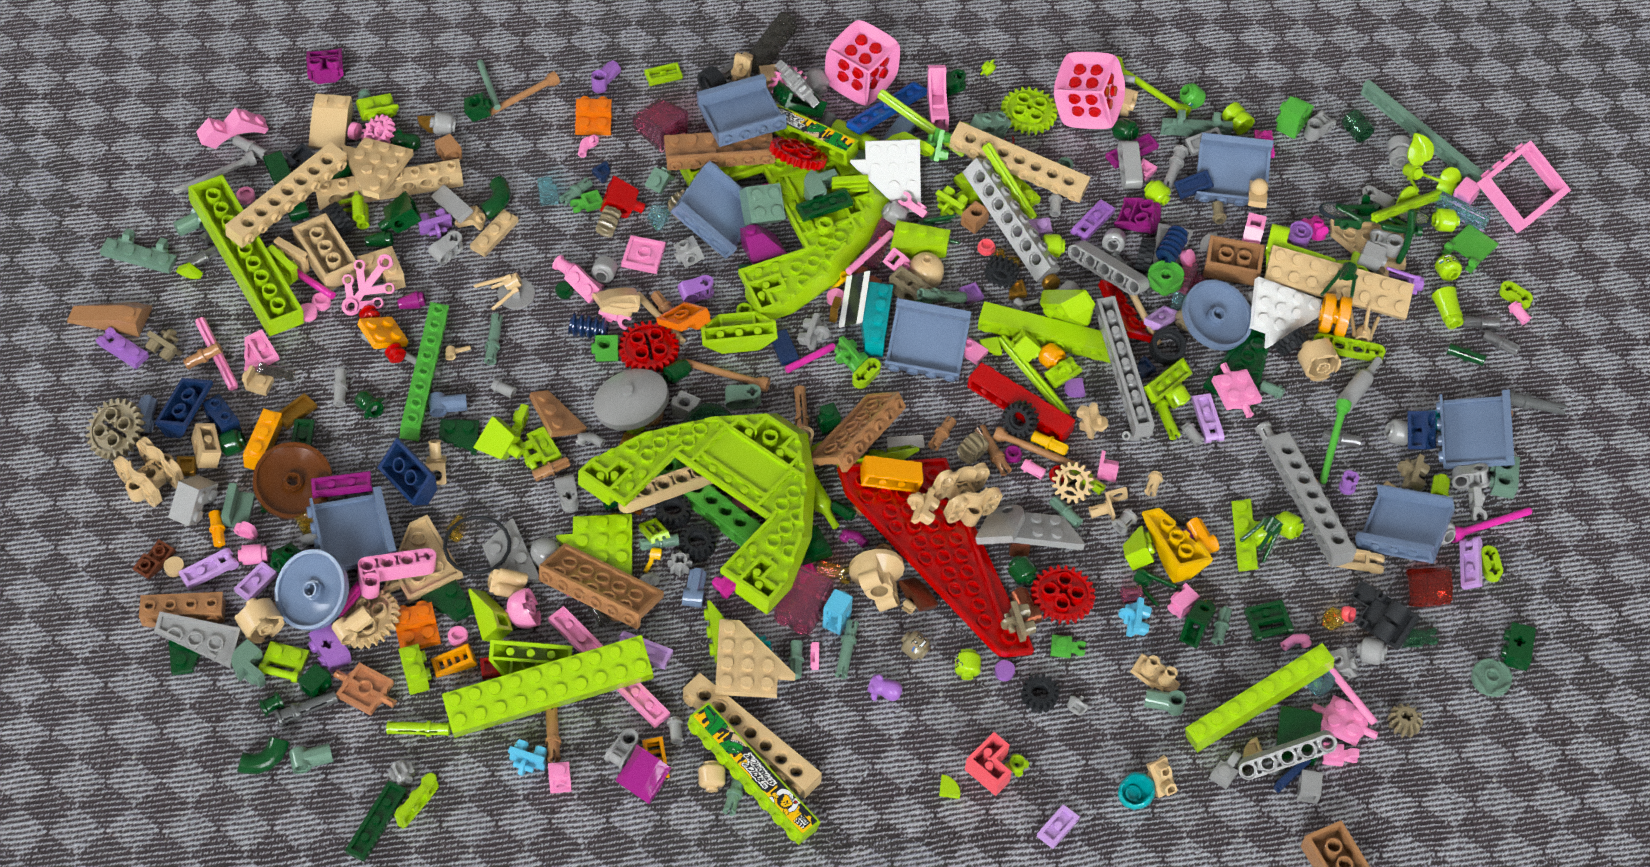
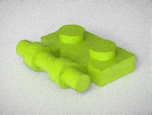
[517,426,562,470]

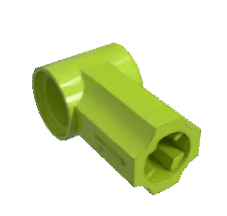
[1430,473,1450,497]

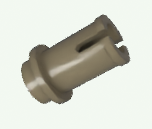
[1212,201,1227,224]

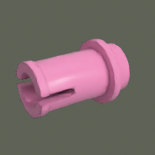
[1508,301,1531,325]
[1021,459,1047,480]

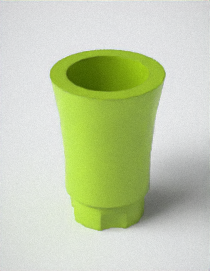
[1431,286,1464,329]

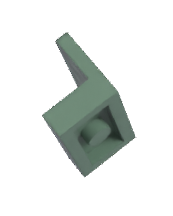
[221,483,255,527]

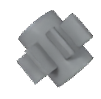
[668,551,692,577]
[388,760,416,786]

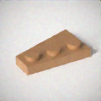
[529,390,587,437]

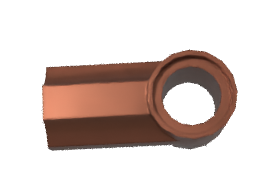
[1010,587,1042,624]

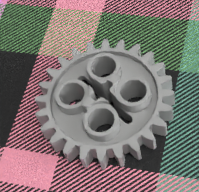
[775,60,819,108]

